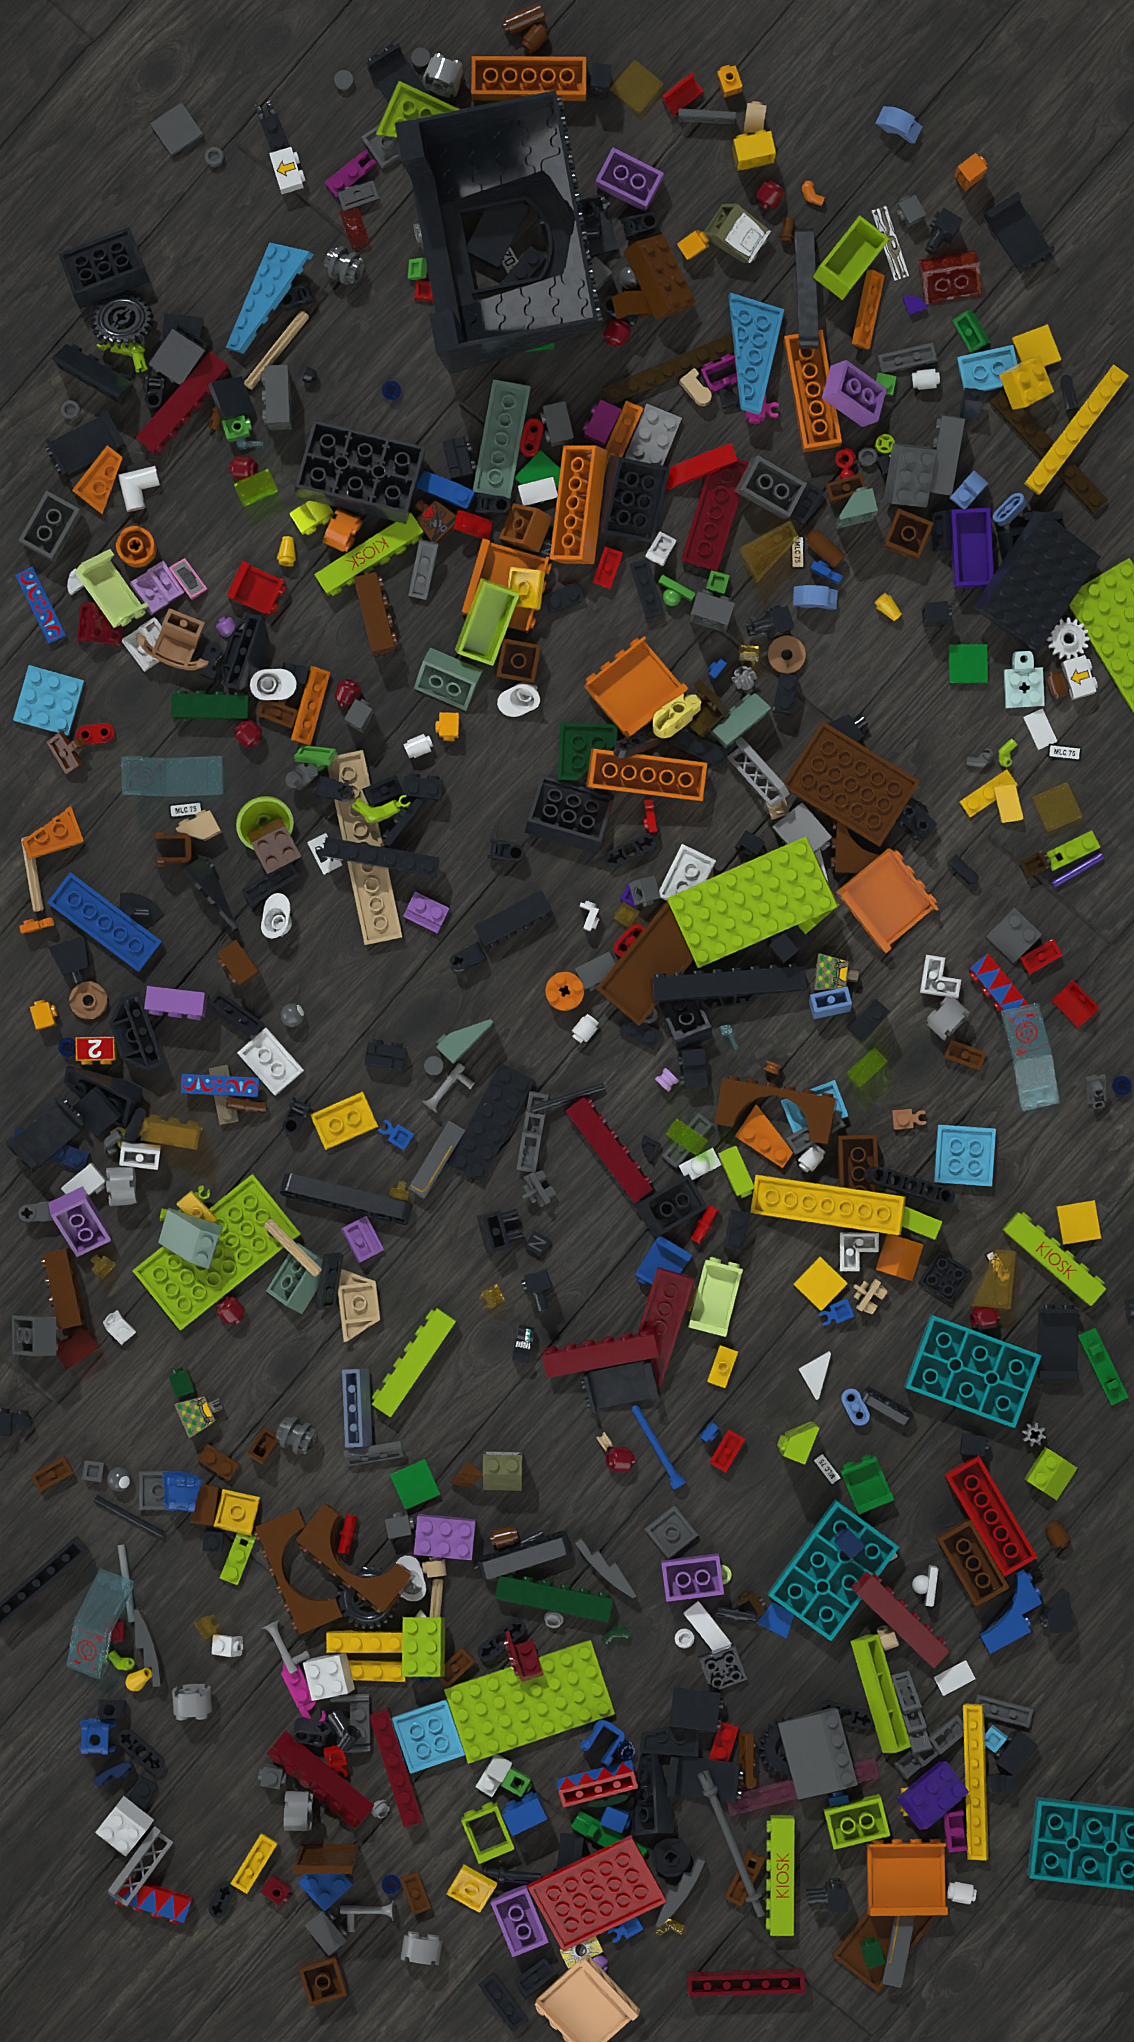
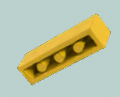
[327,1630,403,1653]

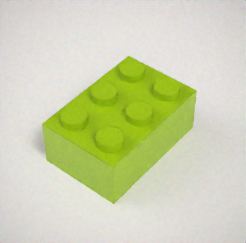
[402,1617,445,1677]
[823,1794,890,1850]

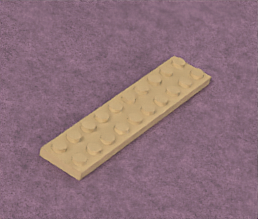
[327,750,402,945]

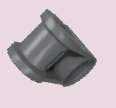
[18,1201,54,1222]

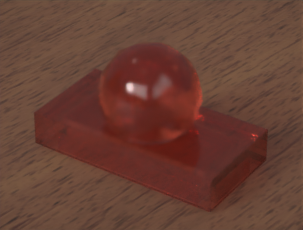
[340,206,370,249]

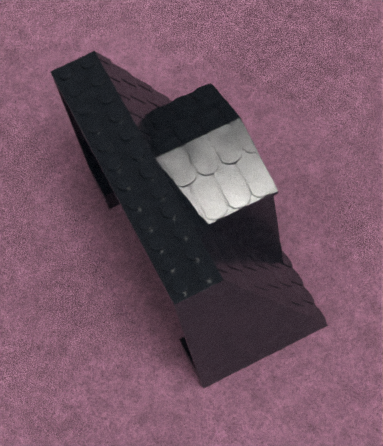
[395,90,603,374]

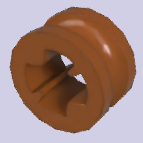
[763,1061,782,1076]

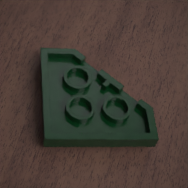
[558,722,617,781]

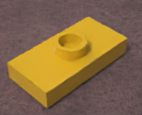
[177,1190,217,1223]
[707,1345,738,1388]

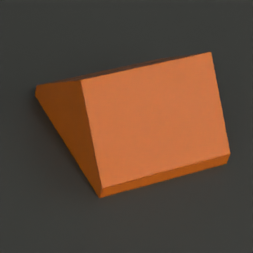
[875,1234,924,1281]

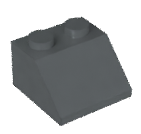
[986,908,1042,963]

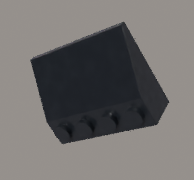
[58,227,150,309]
[598,455,670,543]
[524,775,615,854]

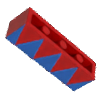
[968,954,1036,1028]
[557,1760,638,1807]
[110,1874,193,1924]

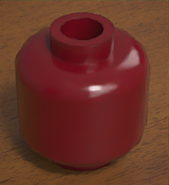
[756,180,784,210]
[603,318,631,348]
[229,456,258,481]
[334,679,362,709]
[234,720,263,748]
[216,1296,245,1325]
[969,1304,1000,1331]
[605,1447,635,1473]

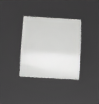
[122,617,162,672]

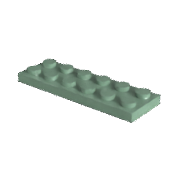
[473,380,531,499]

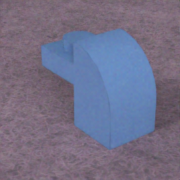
[876,106,923,144]
[950,470,989,509]
[793,585,838,610]

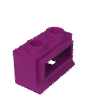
[701,354,738,393]
[943,1807,968,1853]

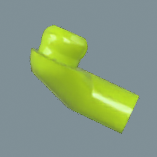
[998,739,1017,767]
[107,1650,135,1671]

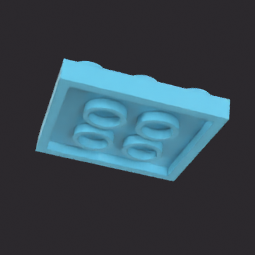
[13,665,85,736]
[934,1125,996,1186]
[392,1699,465,1774]

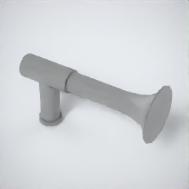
[422,1063,475,1113]
[262,1620,310,1674]
[340,1900,395,1932]

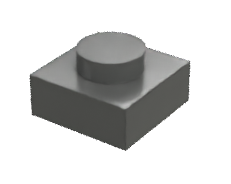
[82,1460,105,1482]

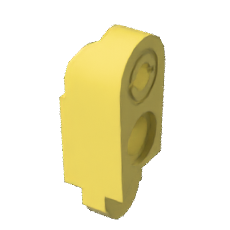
[653,694,701,738]

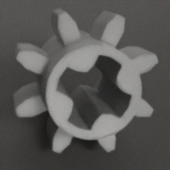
[732,666,757,690]
[1022,1422,1046,1446]

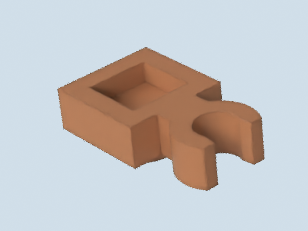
[892,1109,926,1130]

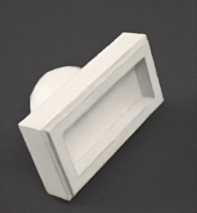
[679,1148,721,1180]
[912,1565,938,1607]

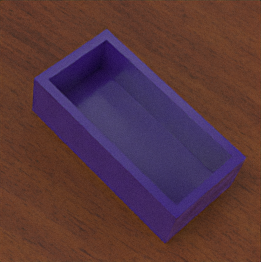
[950,508,994,589]

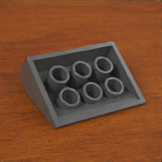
[777,1708,858,1800]

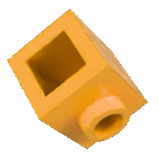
[717,65,743,98]
[677,230,710,260]
[436,713,459,741]
[30,999,58,1030]

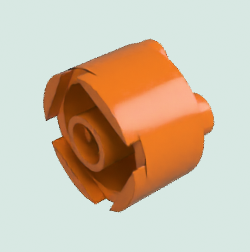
[323,508,363,552]
[116,526,157,568]
[546,972,584,1011]

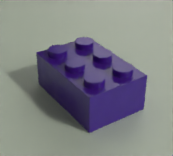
[896,1761,969,1830]

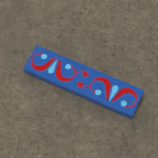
[15,567,66,644]
[181,1074,259,1097]

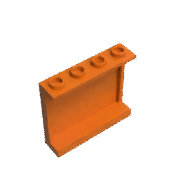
[462,539,552,633]
[584,636,688,737]
[836,848,939,953]
[867,1839,948,1916]

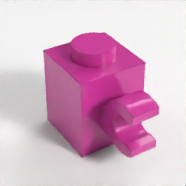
[745,395,779,424]

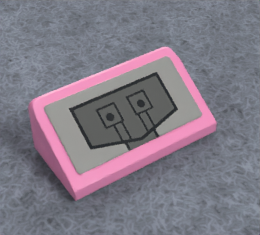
[169,558,207,600]

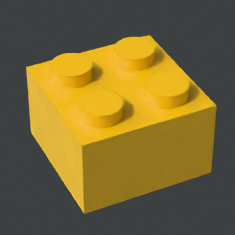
[732,130,776,171]
[999,357,1054,410]

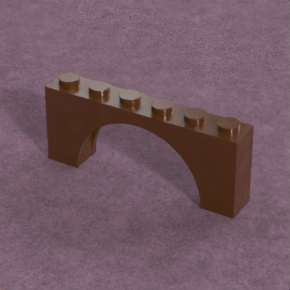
[830,759,886,874]
[714,1076,838,1145]
[296,1503,416,1613]
[254,1508,343,1634]

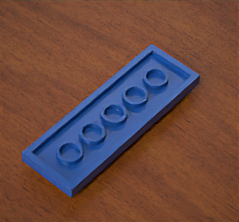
[47,872,162,972]

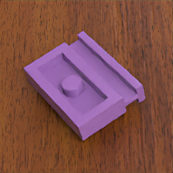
[403,892,450,934]
[341,1216,384,1263]

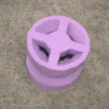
[655,1068,679,1092]

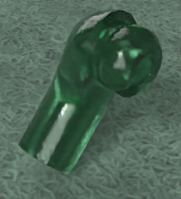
[601,1626,631,1645]

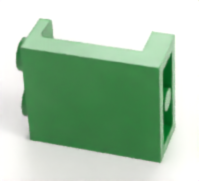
[840,1454,894,1514]

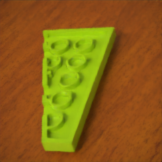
[375,81,460,137]

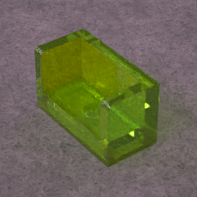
[233,469,278,507]
[845,1047,888,1088]
[665,1118,708,1156]

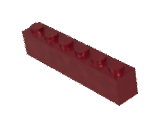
[136,351,230,455]
[566,1097,653,1203]
[542,1329,661,1378]
[851,1571,950,1668]
[369,1707,423,1828]
[266,1730,374,1828]
[687,1968,805,1997]

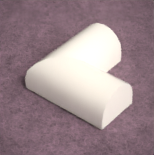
[118,466,160,513]
[920,955,961,999]
[840,1233,879,1271]

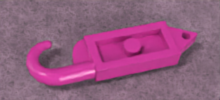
[281,1661,327,1721]

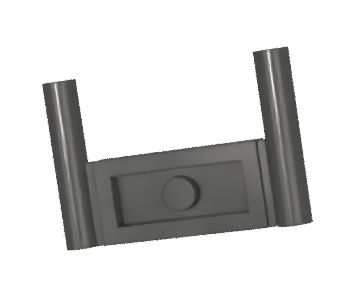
[330,1694,371,1753]

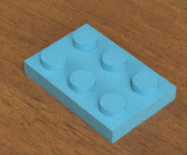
[957,345,1017,391]
[781,1080,848,1134]

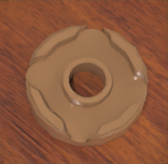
[767,635,806,674]
[69,981,108,1020]

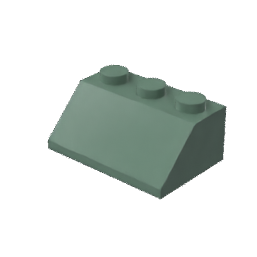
[835,487,878,529]
[414,648,483,711]
[711,693,771,749]
[266,1242,323,1314]

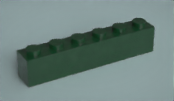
[495,1573,613,1622]

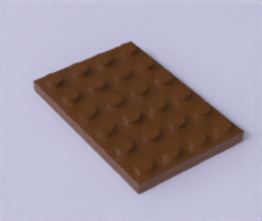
[784,721,920,847]

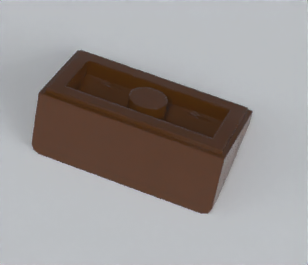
[825,473,866,504]
[450,1462,483,1488]

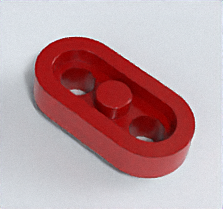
[520,419,544,457]
[76,723,115,745]
[614,924,644,957]

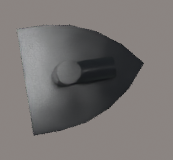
[120,893,164,928]

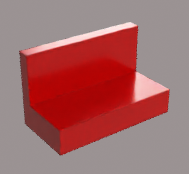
[662,72,704,116]
[1051,980,1099,1028]

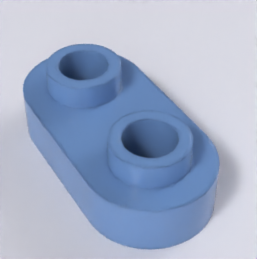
[993,493,1027,526]
[841,1388,870,1425]

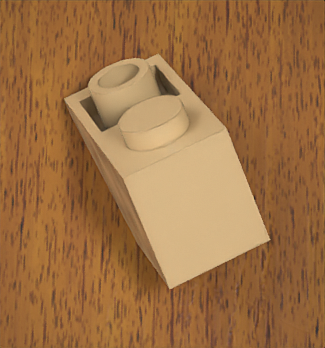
[743,101,767,136]
[176,810,222,841]

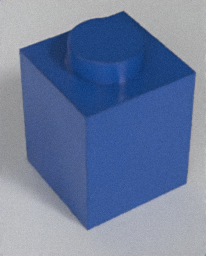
[600,1803,631,1833]

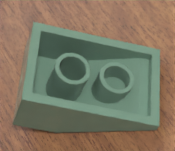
[437,1019,494,1064]
[158,1208,223,1269]

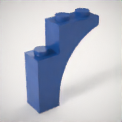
[979,1567,1042,1654]

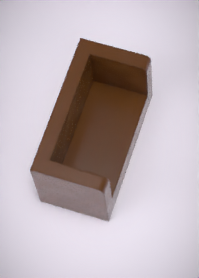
[611,291,653,319]
[190,1483,220,1526]

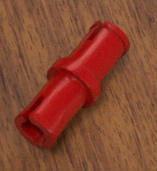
[691,1205,720,1244]
[337,1514,358,1554]

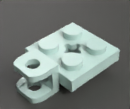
[1004,651,1045,708]

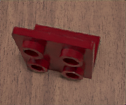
[77,602,123,646]
[504,1631,543,1682]

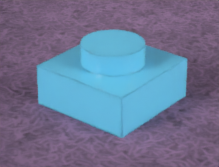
[985,1725,1008,1753]

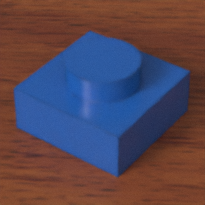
[708,659,727,680]
[700,1421,719,1442]
[828,1790,849,1806]

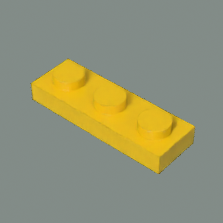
[959,770,1017,818]
[348,1659,406,1682]
[231,1833,278,1894]

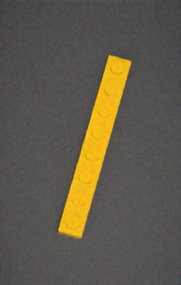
[1024,364,1129,495]
[963,1704,988,1860]

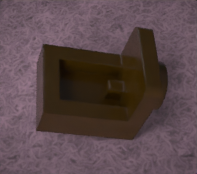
[1019,850,1051,879]
[737,1590,767,1616]

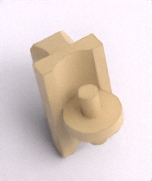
[854,1279,888,1314]

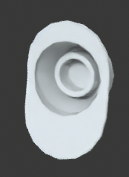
[250,669,297,700]
[497,682,540,717]
[261,893,292,939]
[395,1556,426,1601]

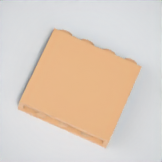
[535,1953,640,2042]

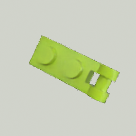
[1047,831,1100,871]
[220,1533,256,1585]

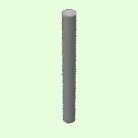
[117,1544,135,1622]

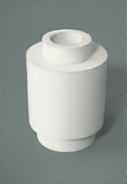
[912,369,940,390]
[403,734,433,758]
[572,1014,599,1043]
[798,1144,825,1173]
[947,1882,976,1905]

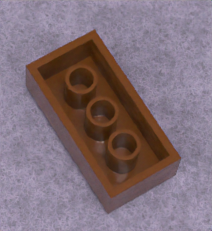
[624,234,696,320]
[354,572,398,657]
[837,1135,879,1193]
[41,1248,87,1330]
[936,1518,1009,1607]

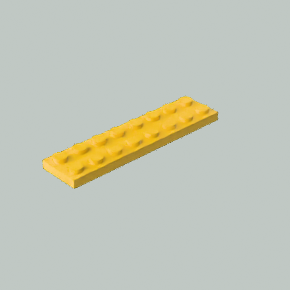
[751,1175,906,1235]

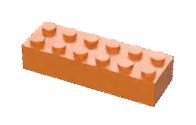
[471,56,586,101]
[783,330,842,453]
[550,446,608,564]
[587,749,707,801]

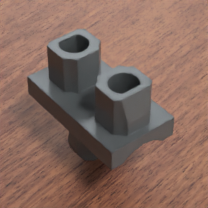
[285,763,318,790]
[1086,1074,1106,1109]
[522,1171,556,1207]

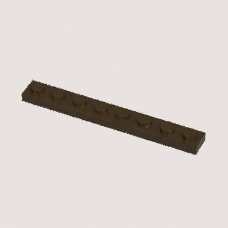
[602,333,735,405]
[989,389,1108,513]

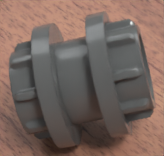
[323,246,365,285]
[276,1416,317,1455]

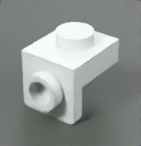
[579,901,599,932]
[103,1310,136,1345]
[212,1634,243,1657]

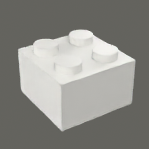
[303,1653,355,1701]
[95,1796,154,1856]

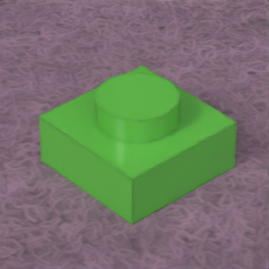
[408,258,427,280]
[876,373,896,396]
[706,570,730,595]

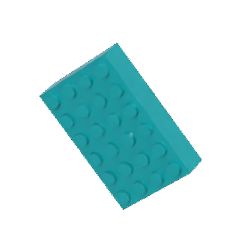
[904,1314,1041,1428]
[767,1500,899,1641]
[1027,1797,1134,1890]

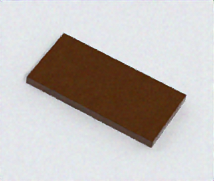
[595,901,694,1026]
[293,1844,359,1874]
[832,1896,950,1992]

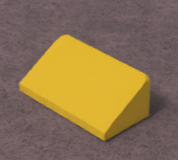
[993,781,1023,823]

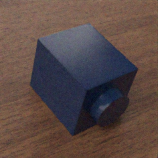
[834,1528,865,1560]

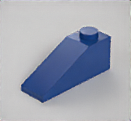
[416,470,475,512]

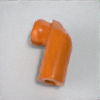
[802,181,825,206]

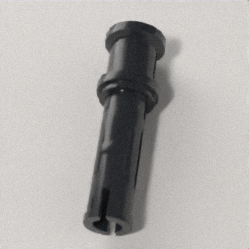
[483,1866,541,1885]

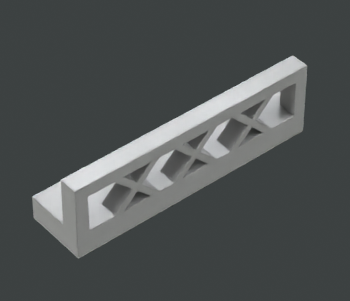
[727,737,790,808]
[108,1826,173,1907]

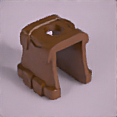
[154,831,191,867]

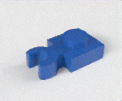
[809,561,843,585]
[378,1120,414,1150]
[819,1298,855,1326]
[607,1916,643,1943]

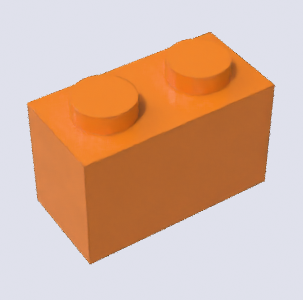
[954,153,987,191]

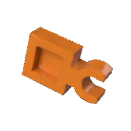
[19,917,54,934]

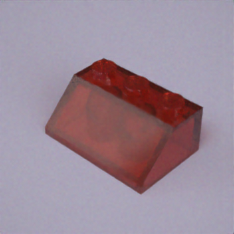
[919,251,981,304]

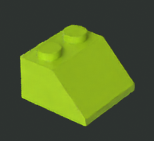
[1024,1447,1077,1500]

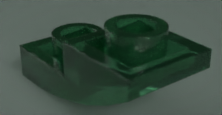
[587,1792,628,1807]

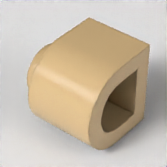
[422,1557,447,1578]
[877,1625,899,1651]

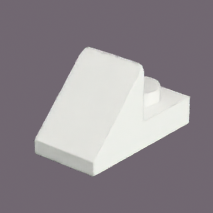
[645,532,677,566]
[476,1754,512,1797]

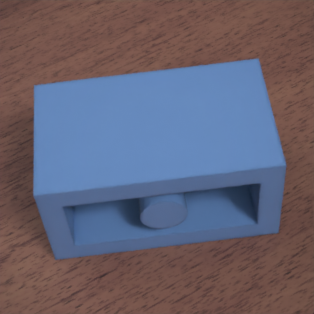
[809,986,852,1020]

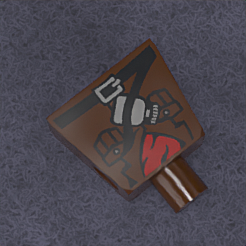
[414,499,456,543]

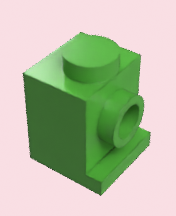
[222,415,252,442]
[501,1766,532,1797]

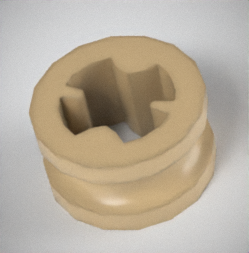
[596,1432,614,1451]

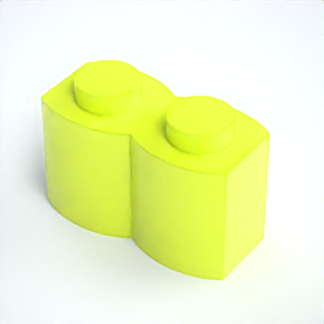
[289,501,335,535]

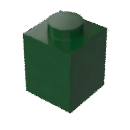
[168,1367,196,1398]
[859,1936,886,1969]

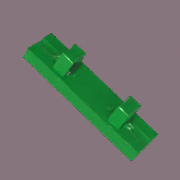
[1077,1328,1129,1406]
[571,1809,647,1856]

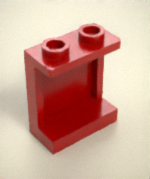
[227,561,287,617]

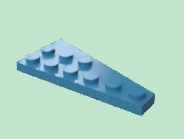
[226,242,314,354]
[728,293,784,415]

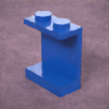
[635,1236,692,1285]

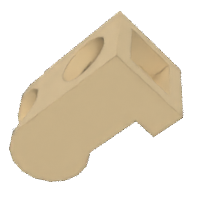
[679,368,712,407]

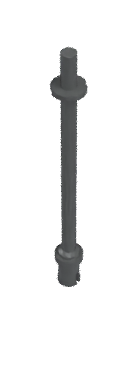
[697,1770,765,1917]

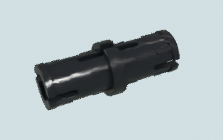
[717,1605,757,1624]

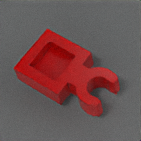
[643,799,657,834]
[324,1746,348,1777]

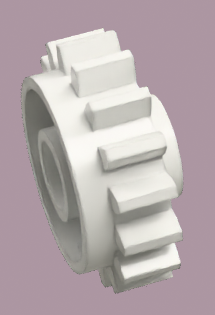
[1047,618,1090,660]

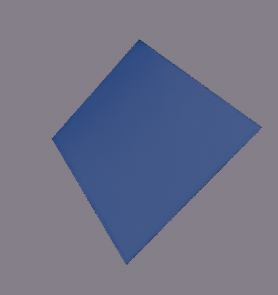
[757,1602,794,1639]

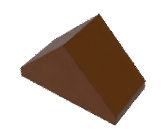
[246,1427,277,1465]

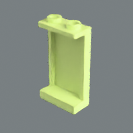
[75,549,149,628]
[688,1257,743,1337]

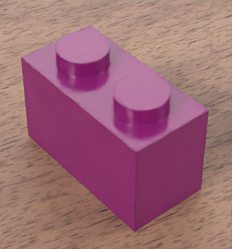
[582,400,621,447]

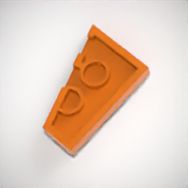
[72,445,123,515]
[22,806,84,860]
[735,1105,793,1168]

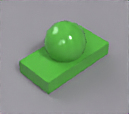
[658,575,695,606]
[294,745,337,772]

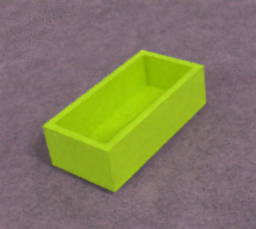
[812,215,889,300]
[455,578,520,666]

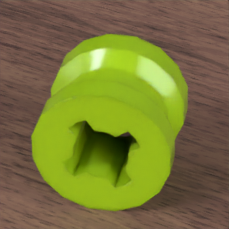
[875,434,895,456]

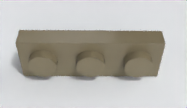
[209,1065,239,1125]

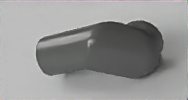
[966,749,993,768]
[104,1130,123,1155]

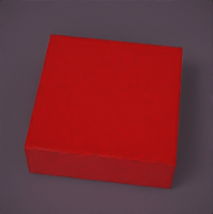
[414,280,433,302]

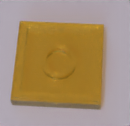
[610,59,664,114]
[1032,782,1083,833]

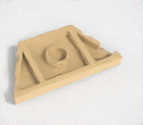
[338,1269,380,1342]

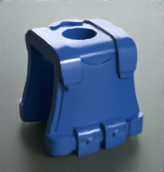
[162,1471,202,1512]
[79,1718,116,1755]
[579,1720,625,1766]

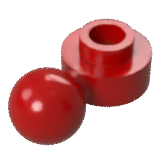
[835,448,856,479]

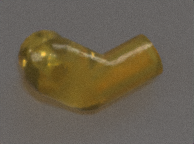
[655,1918,685,1936]

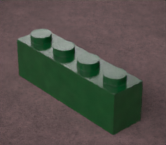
[171,690,250,721]

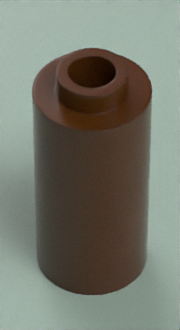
[502,2,546,36]
[805,529,846,569]

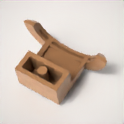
[136,608,208,670]

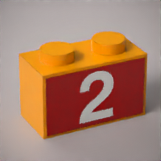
[76,1037,117,1065]

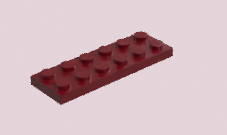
[680,458,749,572]
[629,1267,695,1387]

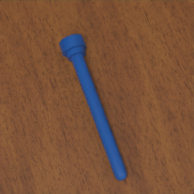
[632,1405,686,1490]

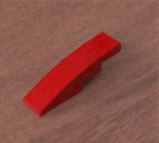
[666,443,738,491]

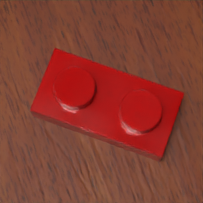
[454,510,493,540]
[592,546,623,589]
[1019,939,1062,974]
[709,1429,745,1472]
[709,1721,739,1762]

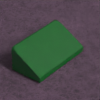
[952,310,990,353]

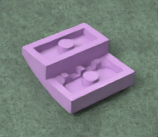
[130,561,184,615]

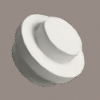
[675,1629,694,1648]

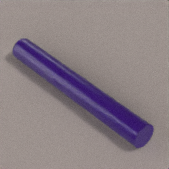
[1051,853,1104,888]

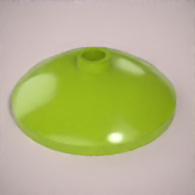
[236,796,294,850]

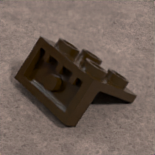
[688,680,730,737]

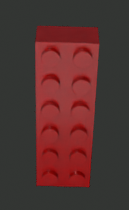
[944,1455,1038,1577]

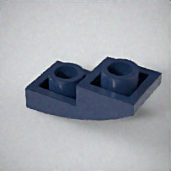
[92,1760,133,1787]

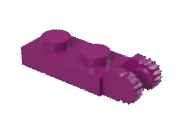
[325,150,377,198]

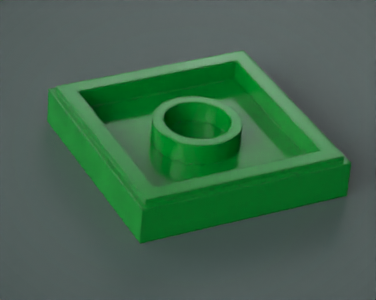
[514,450,561,505]
[948,644,988,684]
[390,1459,441,1510]

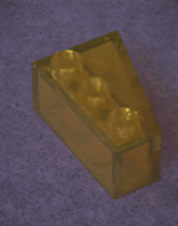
[737,521,799,582]
[141,1114,203,1150]
[970,1249,1016,1309]

